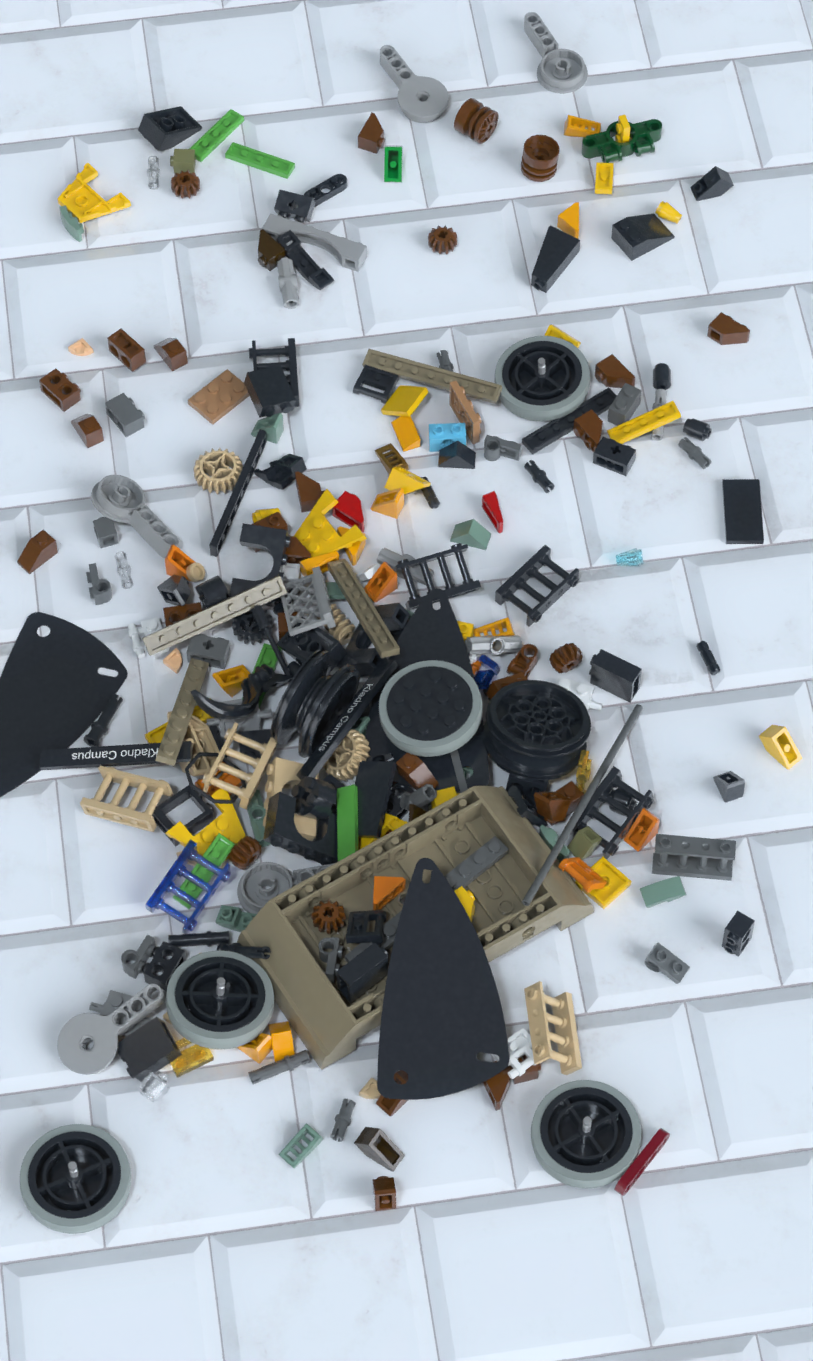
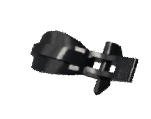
[191,664,293,720]

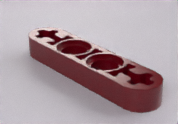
[614,1128,670,1196]

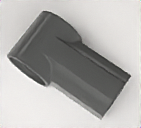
[400,784,437,810]

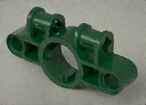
[581,119,662,163]

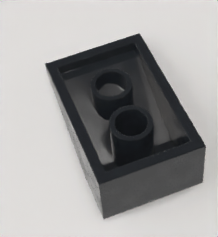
[138,106,202,151]
[611,213,675,261]
[277,616,347,672]

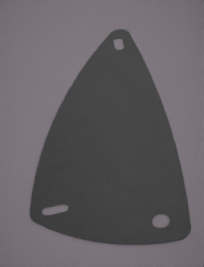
[365,588,489,792]
[0,612,128,797]
[377,858,510,1100]

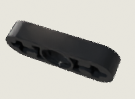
[304,174,347,207]

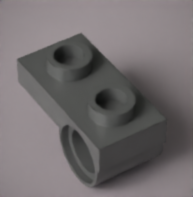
[484,435,522,461]
[86,563,112,605]
[121,935,156,979]
[318,937,343,983]
[644,943,690,984]

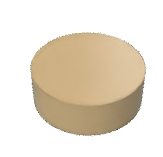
[186,563,205,582]

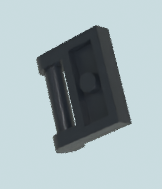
[353,364,399,403]
[508,786,548,828]
[346,910,387,945]

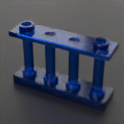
[145,839,231,934]

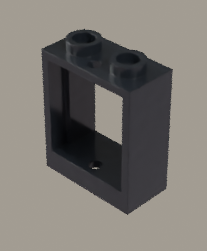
[152,785,214,847]

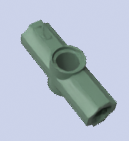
[247,790,271,847]

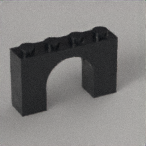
[229,523,291,607]
[337,603,410,677]
[263,792,338,865]

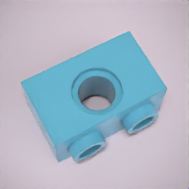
[429,423,466,452]

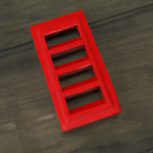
[482,491,503,533]

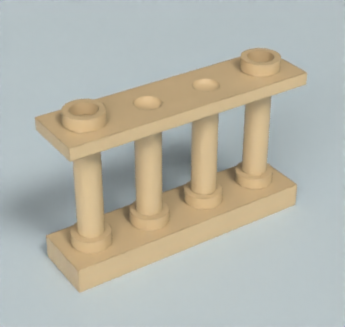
[202,722,277,809]
[80,766,173,832]
[524,981,582,1075]

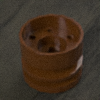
[454,98,499,144]
[521,135,559,182]

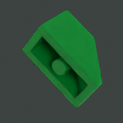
[384,145,402,182]

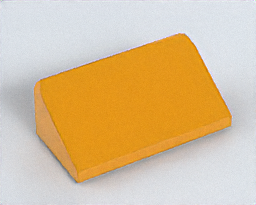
[391,416,420,452]

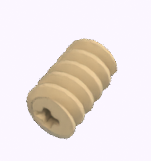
[316,604,355,645]

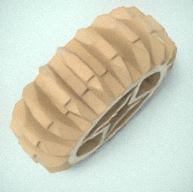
[193,447,243,495]
[323,729,371,781]

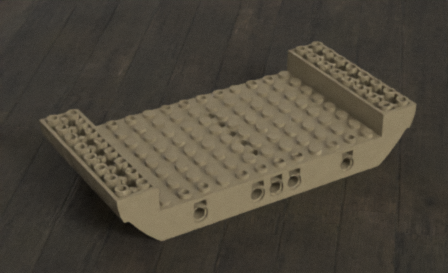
[237,786,594,1070]

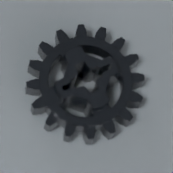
[232,610,273,645]

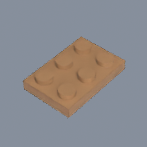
[188,369,250,425]
[449,381,481,444]

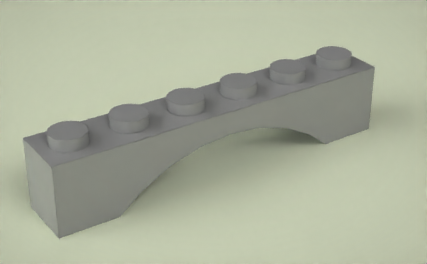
[262,214,367,272]

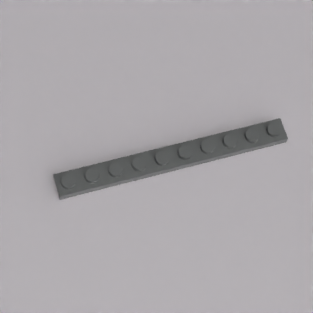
[345,836,509,962]

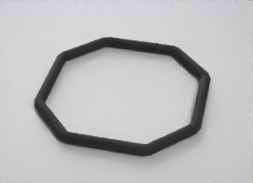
[185,752,246,804]

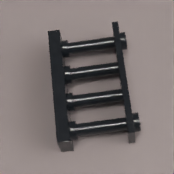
[249,338,299,407]
[394,543,481,611]
[495,545,579,627]
[570,766,654,859]

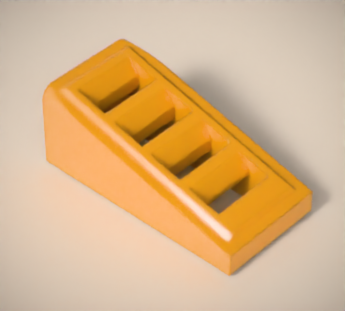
[564,115,601,137]
[300,551,339,577]
[474,617,515,644]

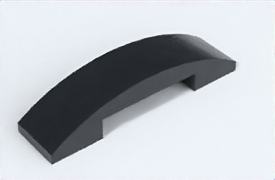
[276,230,334,290]

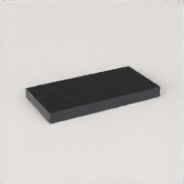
[722,479,764,544]
[355,761,397,838]

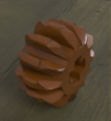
[171,170,200,199]
[428,225,457,255]
[549,643,583,673]
[229,836,262,870]
[311,899,346,935]

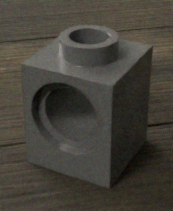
[93,517,118,548]

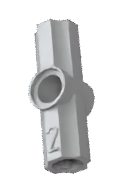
[277,257,299,309]
[377,548,434,585]
[464,635,522,655]

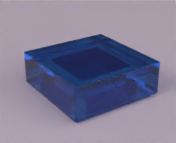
[479,654,500,676]
[474,670,495,689]

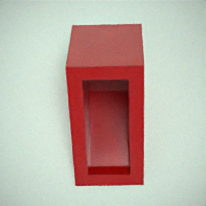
[332,491,364,533]

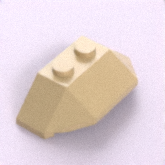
[167,711,220,776]

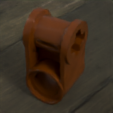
[506,644,538,678]

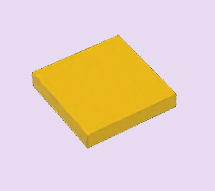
[381,385,429,417]
[575,857,632,909]

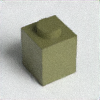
[170,149,196,174]
[567,826,602,860]

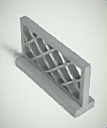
[281,566,336,636]

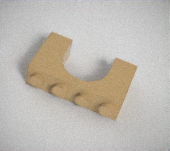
[263,757,319,841]

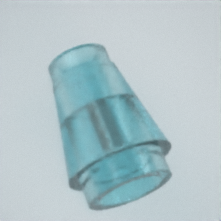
[616,548,644,566]

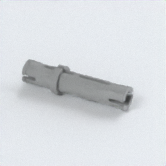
[651,389,667,441]

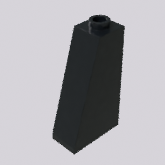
[531,225,580,293]

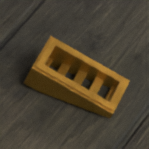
[375,443,408,475]

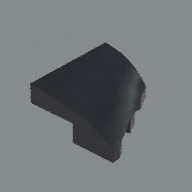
[254,454,306,490]

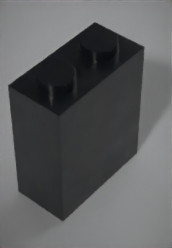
[244,365,296,418]
[589,649,642,703]
[337,942,389,1003]
[118,1016,182,1082]

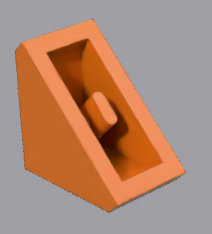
[165,544,196,582]
[364,562,397,602]
[624,808,660,852]
[373,876,406,910]

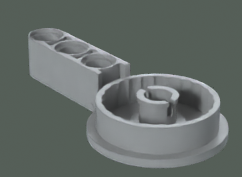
[524,12,588,94]
[380,45,449,123]
[91,475,179,558]
[237,862,335,914]
[57,984,166,1075]

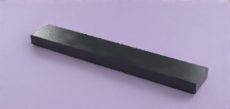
[522,387,617,455]

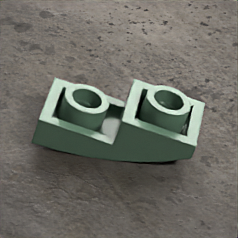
[59,205,84,242]
[539,825,570,863]
[640,876,686,908]
[215,905,257,932]

